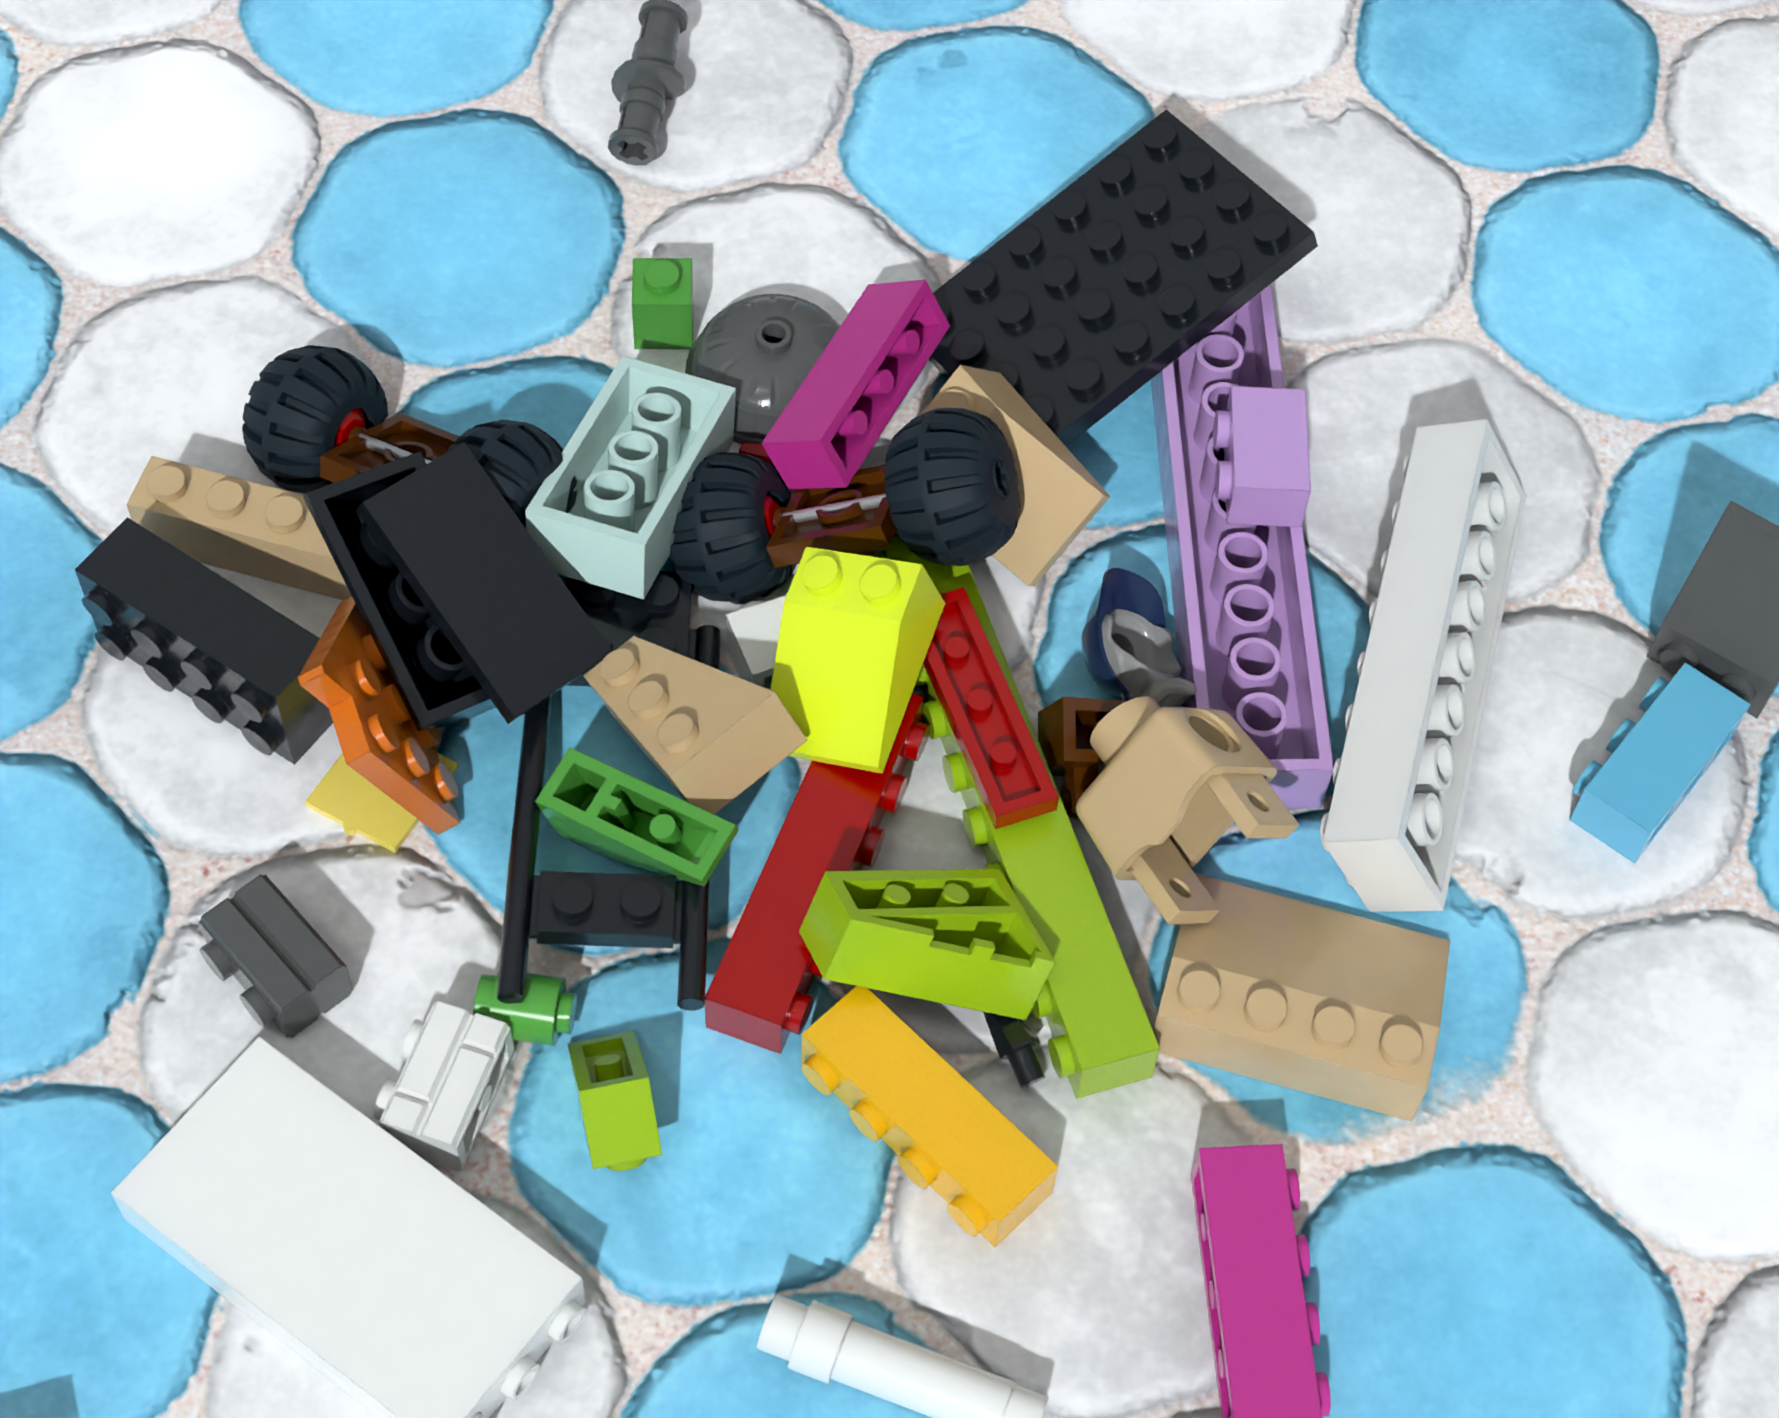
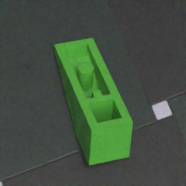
[535,747,739,887]

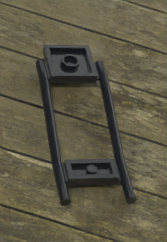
[497,571,721,1011]

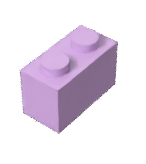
[1213,386,1311,527]

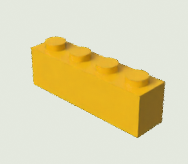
[801,986,1058,1247]

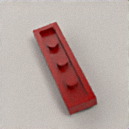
[923,587,1059,829]

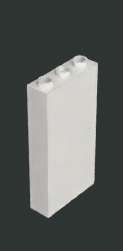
[111,1037,586,1418]

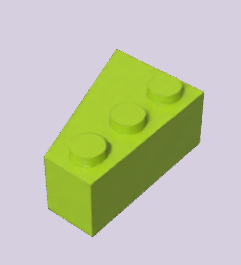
[799,869,1056,1020]

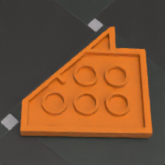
[298,596,460,835]

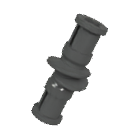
[608,0,688,166]

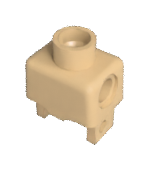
[1076,696,1299,925]

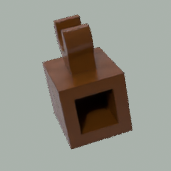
[1038,697,1125,819]

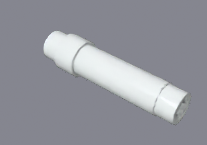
[757,1294,1049,1418]

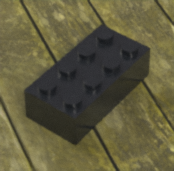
[75,517,333,765]

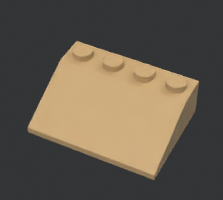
[1153,873,1450,1121]

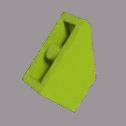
[567,1030,662,1171]

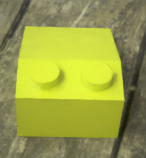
[770,547,945,774]

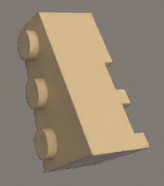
[583,636,807,814]

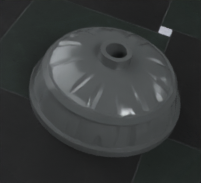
[685,294,841,444]

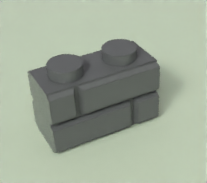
[199,874,353,1038]

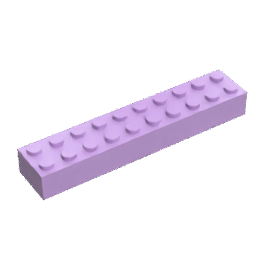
[1151,284,1333,809]

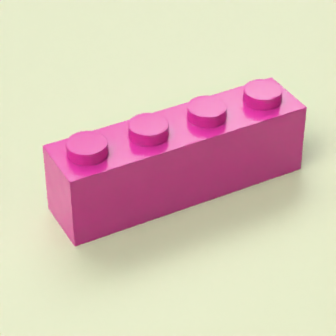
[761,279,950,489]
[1190,1144,1331,1418]

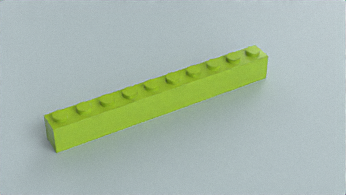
[870,531,1160,1099]

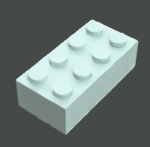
[525,356,736,600]

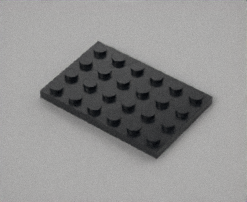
[929,109,1318,447]

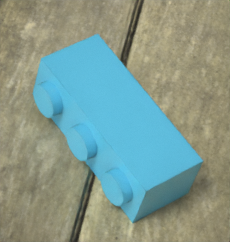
[1570,663,1751,864]

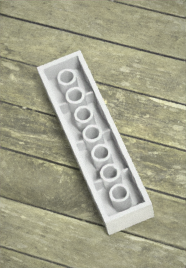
[1320,419,1526,912]

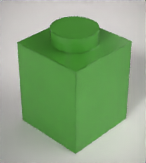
[632,258,694,349]

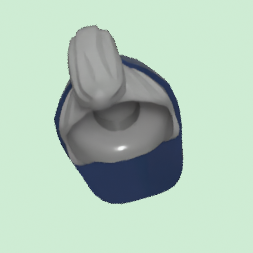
[1081,568,1197,707]

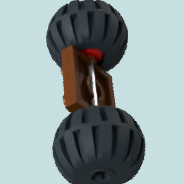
[242,345,577,529]
[670,408,1020,605]

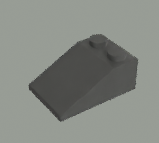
[1646,501,1779,718]

